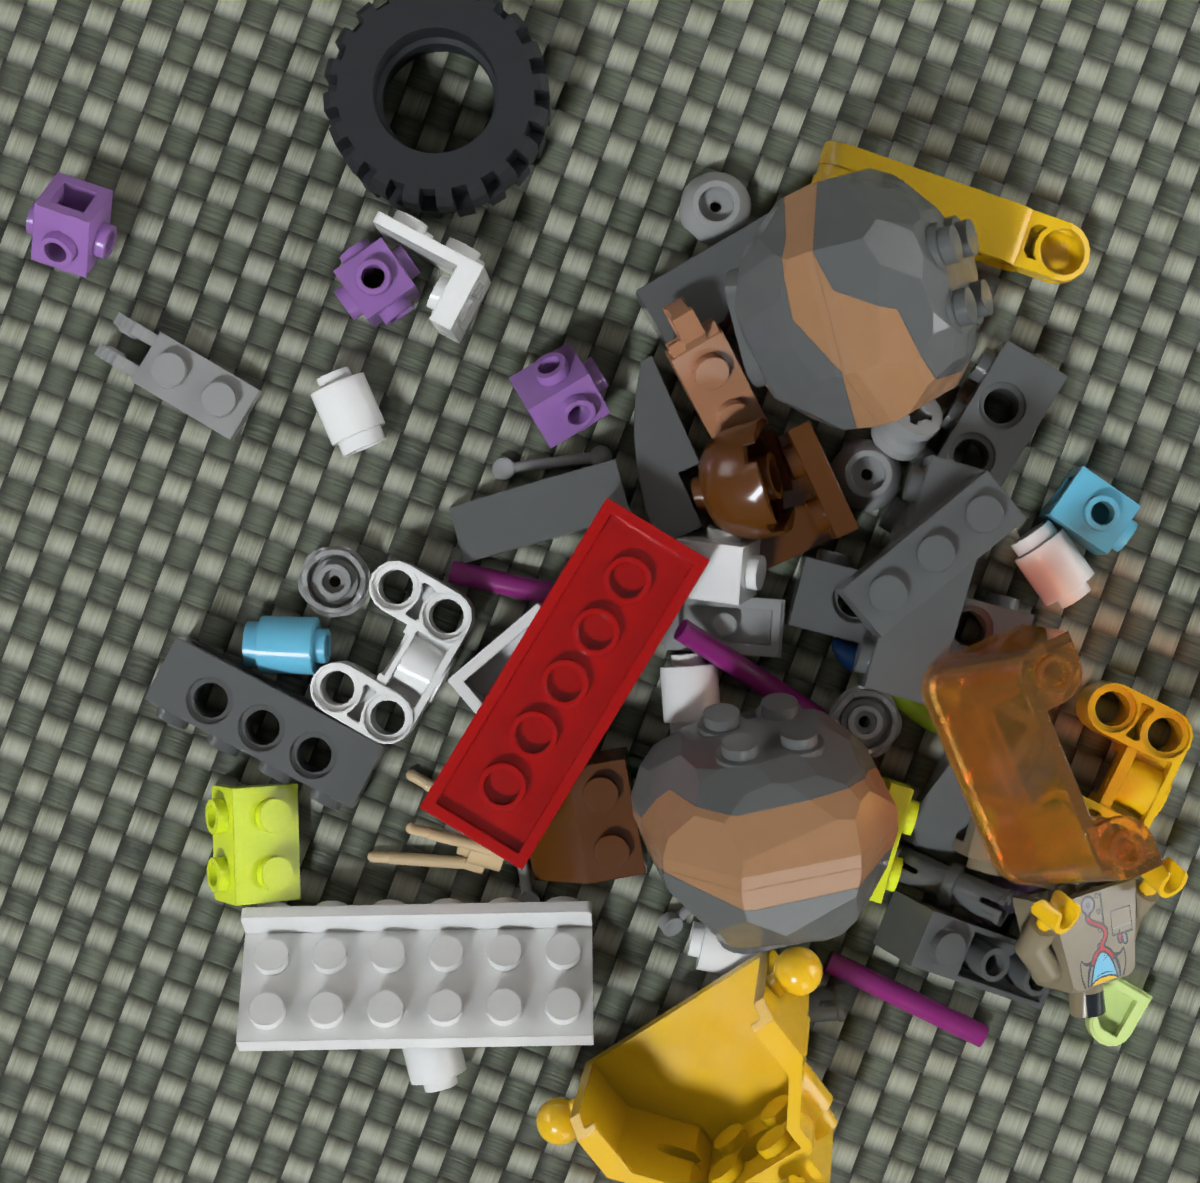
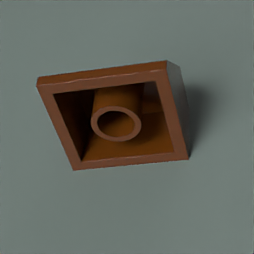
[530,746,648,884]

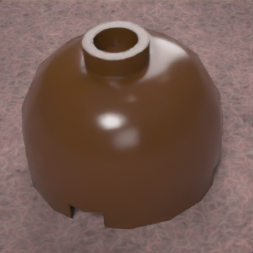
[691,418,795,540]

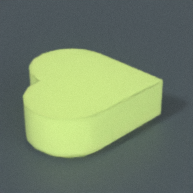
[1085,978,1153,1046]

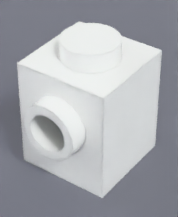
[676,524,766,605]

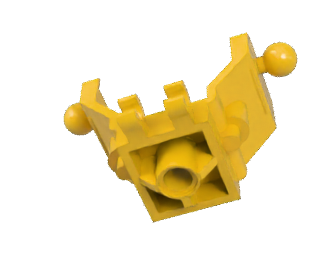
[536,946,838,1183]

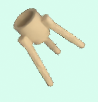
[367,769,504,874]

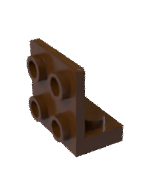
[760,421,859,570]

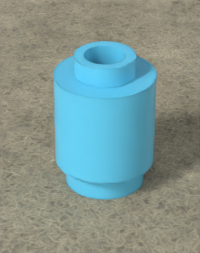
[242,616,331,675]

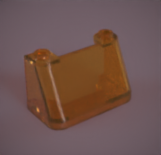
[921,624,1164,886]

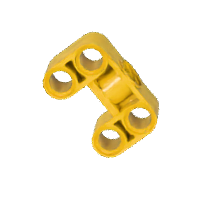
[1027,680,1193,867]

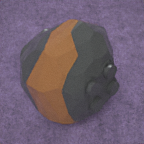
[725,168,993,430]
[631,693,898,954]

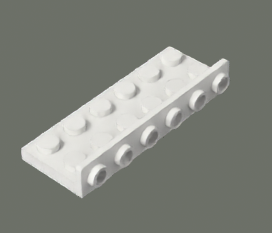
[236,896,594,1051]

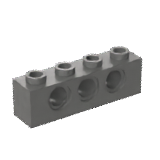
[878,340,1068,547]
[784,549,1034,683]
[144,635,389,811]

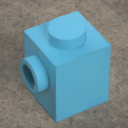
[1039,466,1141,555]

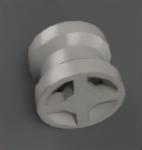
[871,399,943,461]

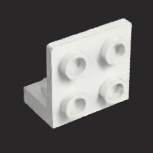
[372,210,491,344]

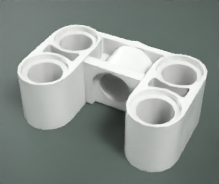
[310,561,476,744]

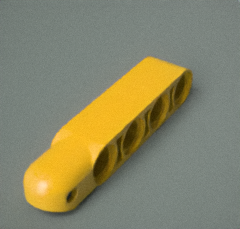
[811,141,1090,284]

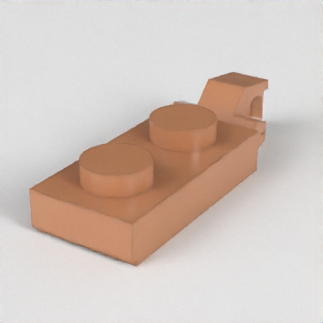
[662,296,769,440]

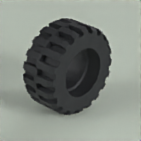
[323,0,551,219]

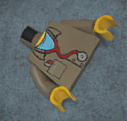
[1012,858,1188,1018]

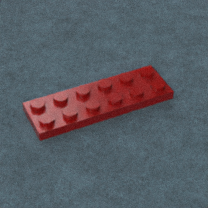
[419,498,710,870]

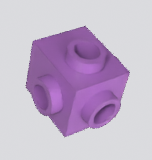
[26,172,117,278]
[333,237,421,328]
[509,342,611,449]

